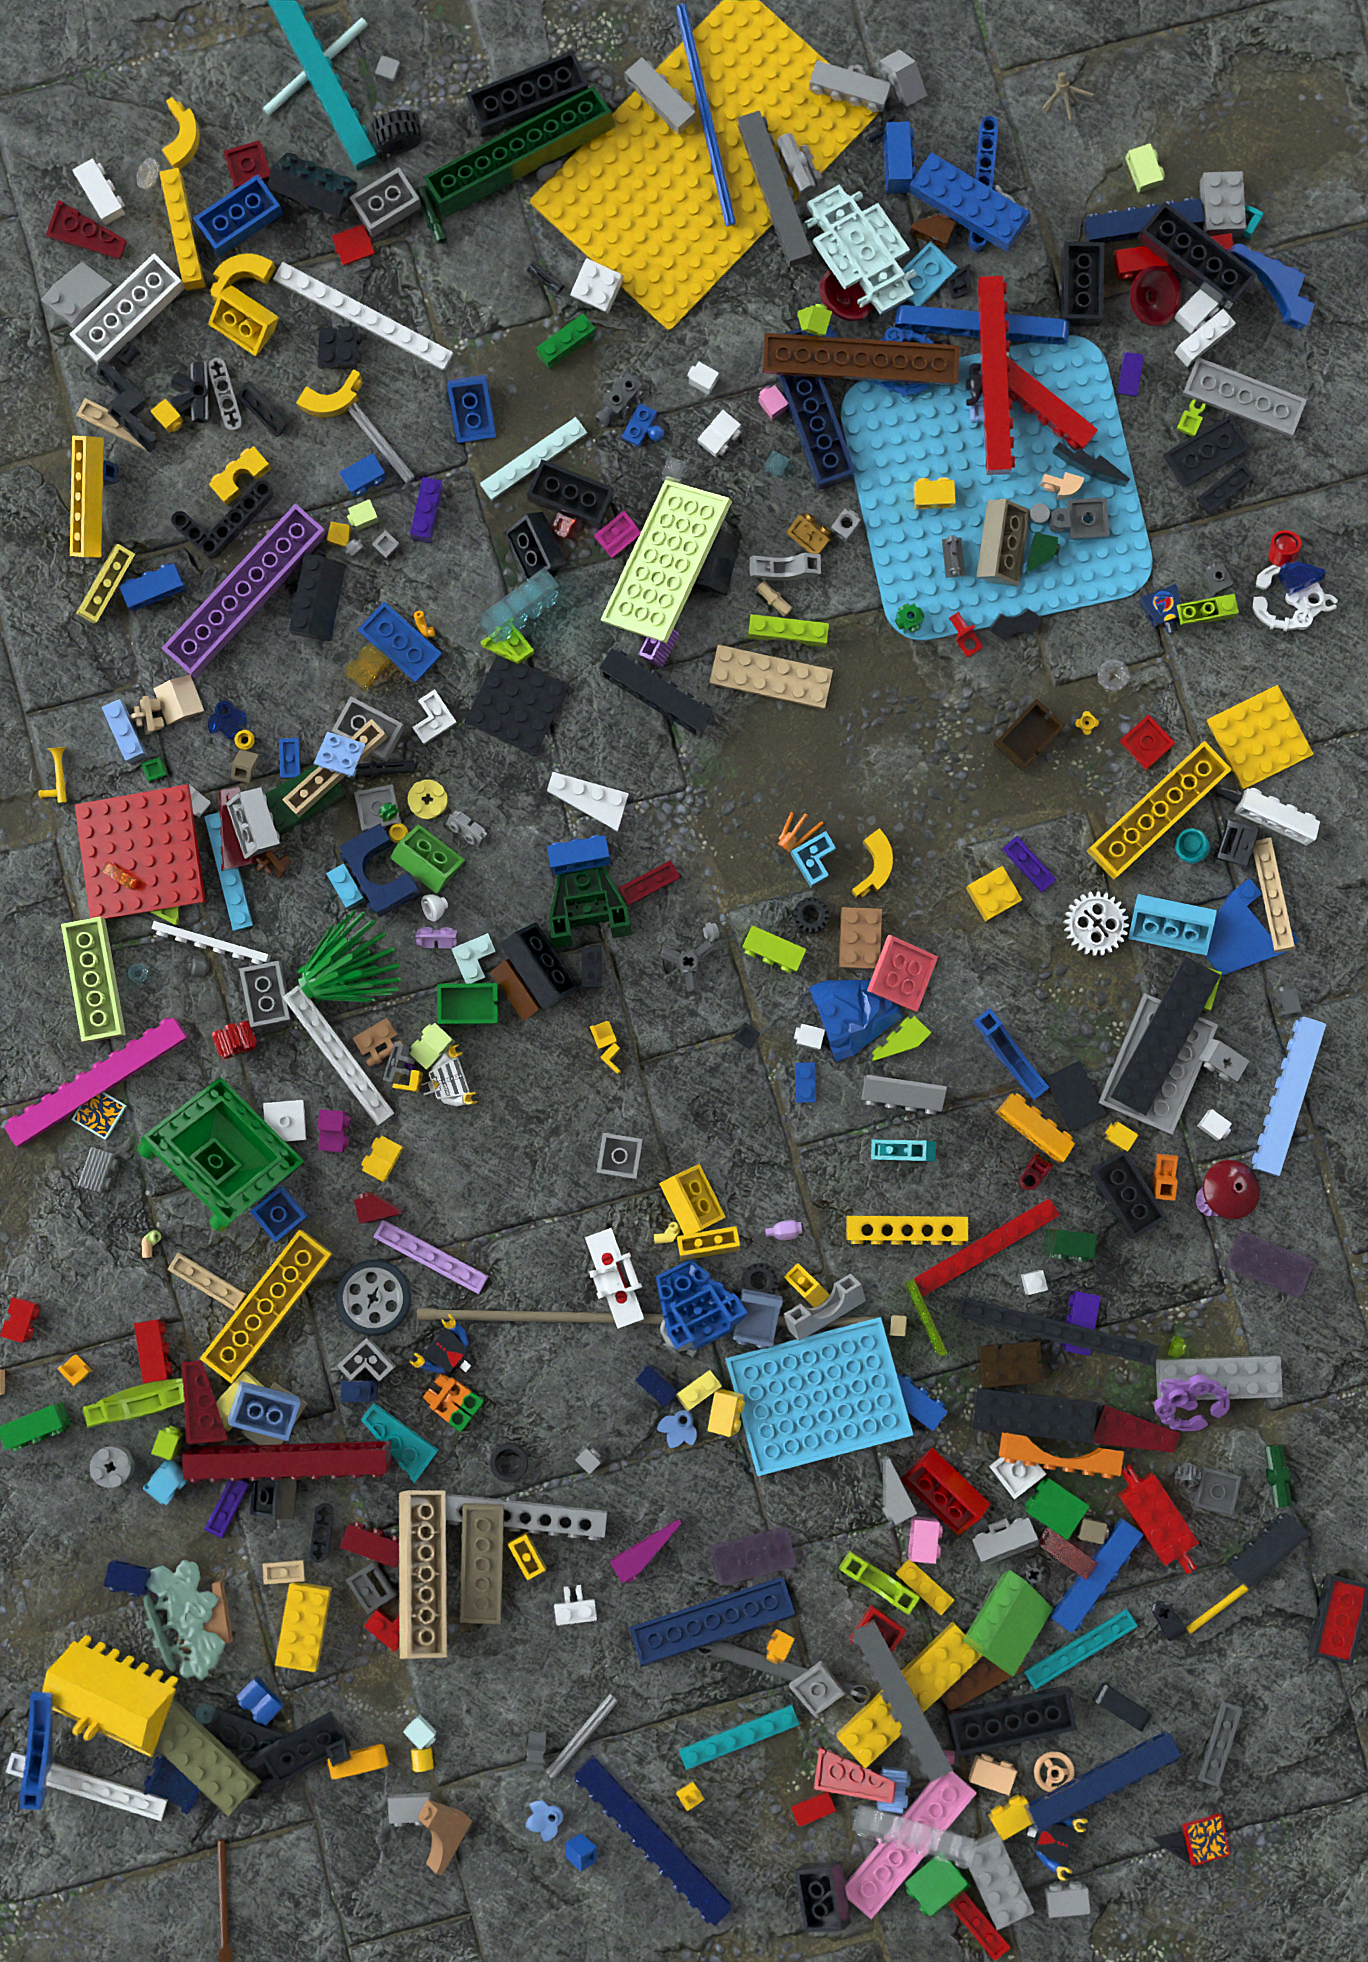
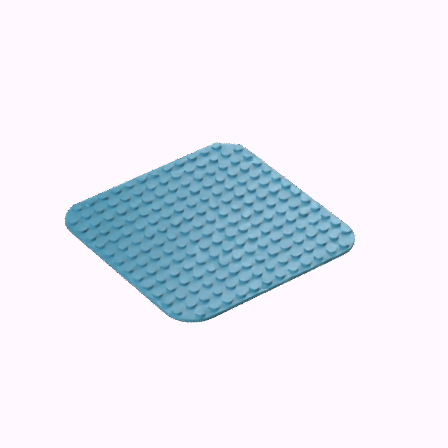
[841,335,1152,641]

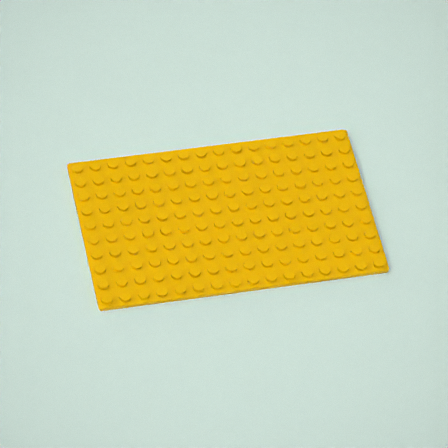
[530,0,879,330]

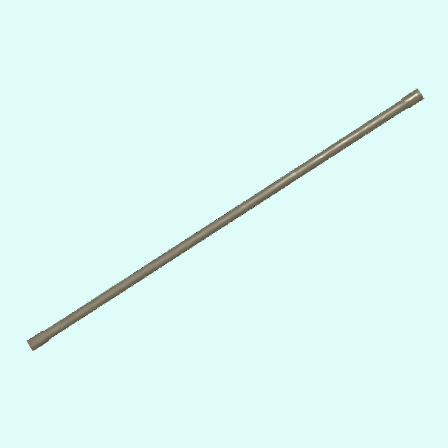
[417,1308,878,1327]

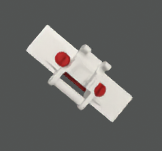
[585,1228,644,1328]

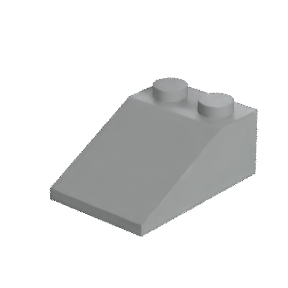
[41,262,113,329]
[882,1455,917,1525]

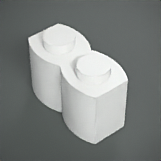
[698,410,741,457]

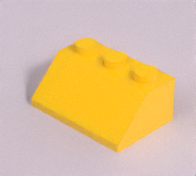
[208,285,279,356]
[659,1164,726,1235]

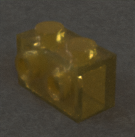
[345,643,390,692]

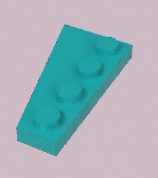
[361,1403,439,1483]

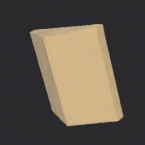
[154,675,205,725]

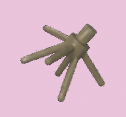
[1043,72,1093,120]

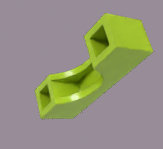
[748,614,829,648]
[839,1550,920,1615]

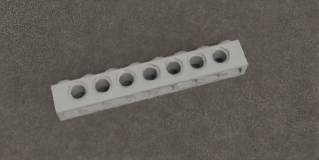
[445,1494,608,1540]

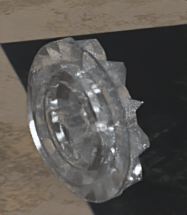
[136,158,160,189]
[1097,659,1129,691]

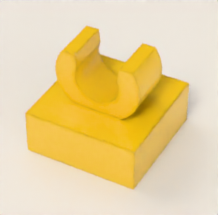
[676,1781,704,1811]

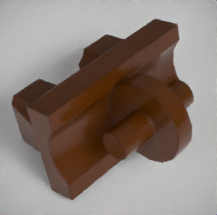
[256,846,291,879]

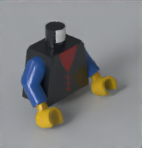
[410,1314,472,1374]
[1025,1816,1088,1881]

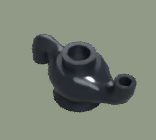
[966,363,983,406]

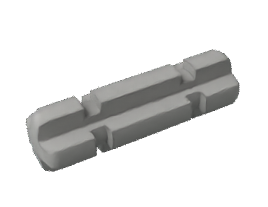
[801,145,822,182]

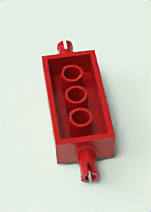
[1117,1464,1199,1574]

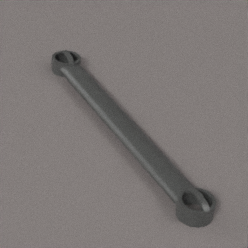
[696,1641,870,1705]

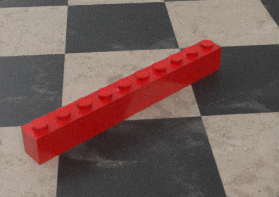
[978,276,1015,475]

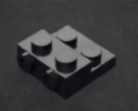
[317,326,362,370]

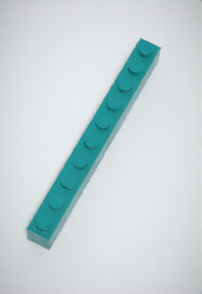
[267,0,378,171]

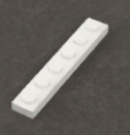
[152,921,271,965]

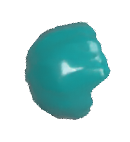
[1175,828,1210,864]

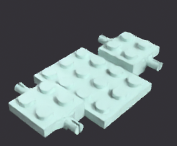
[804,185,916,315]

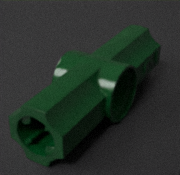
[1264,1444,1292,1508]

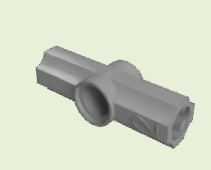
[776,133,815,194]

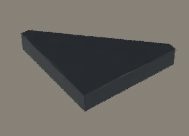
[1153,1831,1199,1869]

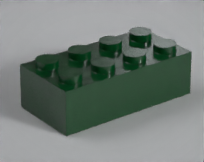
[265,765,347,836]
[1043,1229,1097,1262]

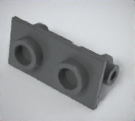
[942,535,965,578]

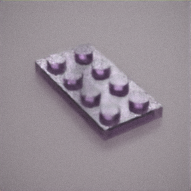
[1224,1230,1315,1299]
[709,1526,797,1586]

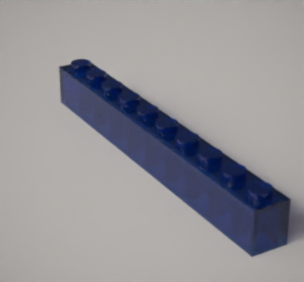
[574,1755,732,1927]

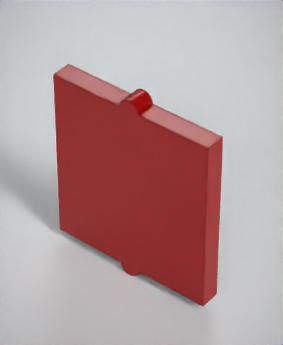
[332,224,375,266]

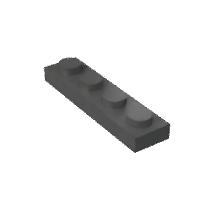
[1197,1701,1243,1787]

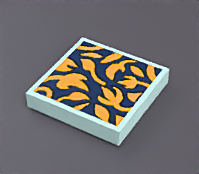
[71,1093,127,1140]

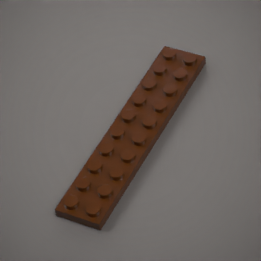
[762,333,959,386]

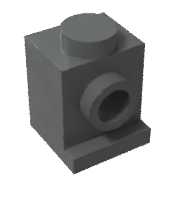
[1275,986,1302,1017]

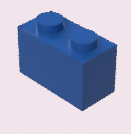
[339,453,387,497]

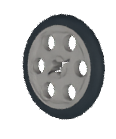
[336,1260,411,1336]

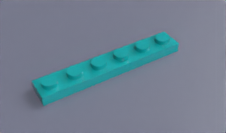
[679,1704,799,1770]

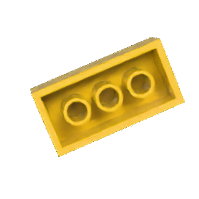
[275,1582,332,1672]

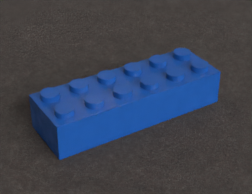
[910,152,1030,253]

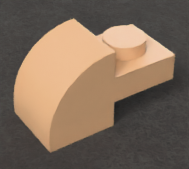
[1040,472,1084,500]

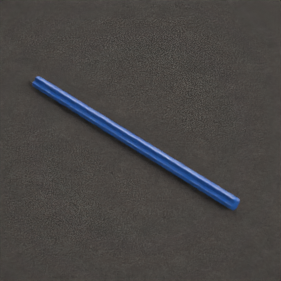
[676,4,736,227]

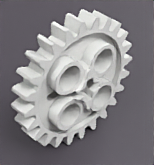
[1063,891,1129,956]

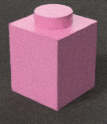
[758,385,788,420]

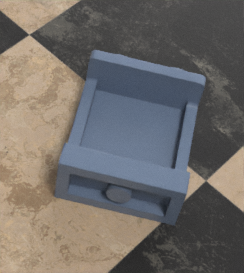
[733,1289,783,1349]

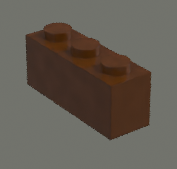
[491,959,542,1021]

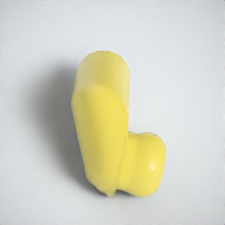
[654,1222,680,1244]

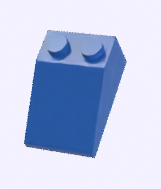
[447,375,496,443]

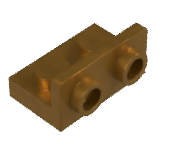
[786,512,834,554]

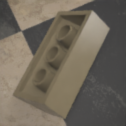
[976,499,1030,586]

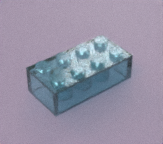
[481,567,560,644]

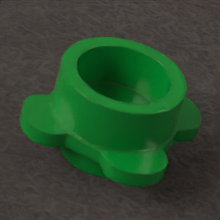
[379,802,399,822]

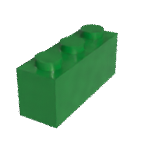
[536,313,596,369]

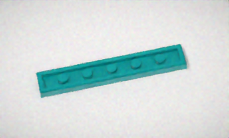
[1024,1608,1138,1690]

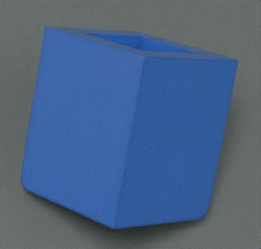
[566,1834,597,1872]

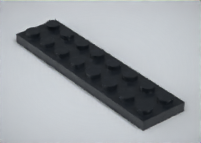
[1110,956,1221,1116]

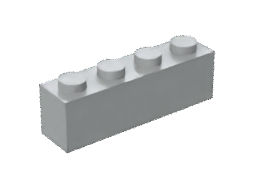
[625,57,695,135]
[809,60,891,112]

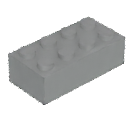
[960,1831,1034,1930]

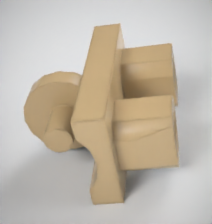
[129,696,164,735]

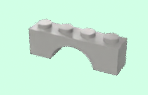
[784,1274,866,1341]

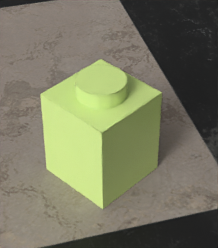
[347,499,379,531]

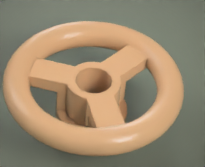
[1034,1751,1074,1792]

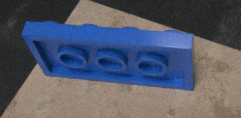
[358,601,442,683]

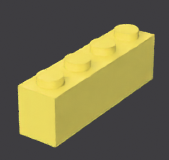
[76,544,135,623]

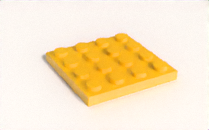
[1206,685,1314,790]

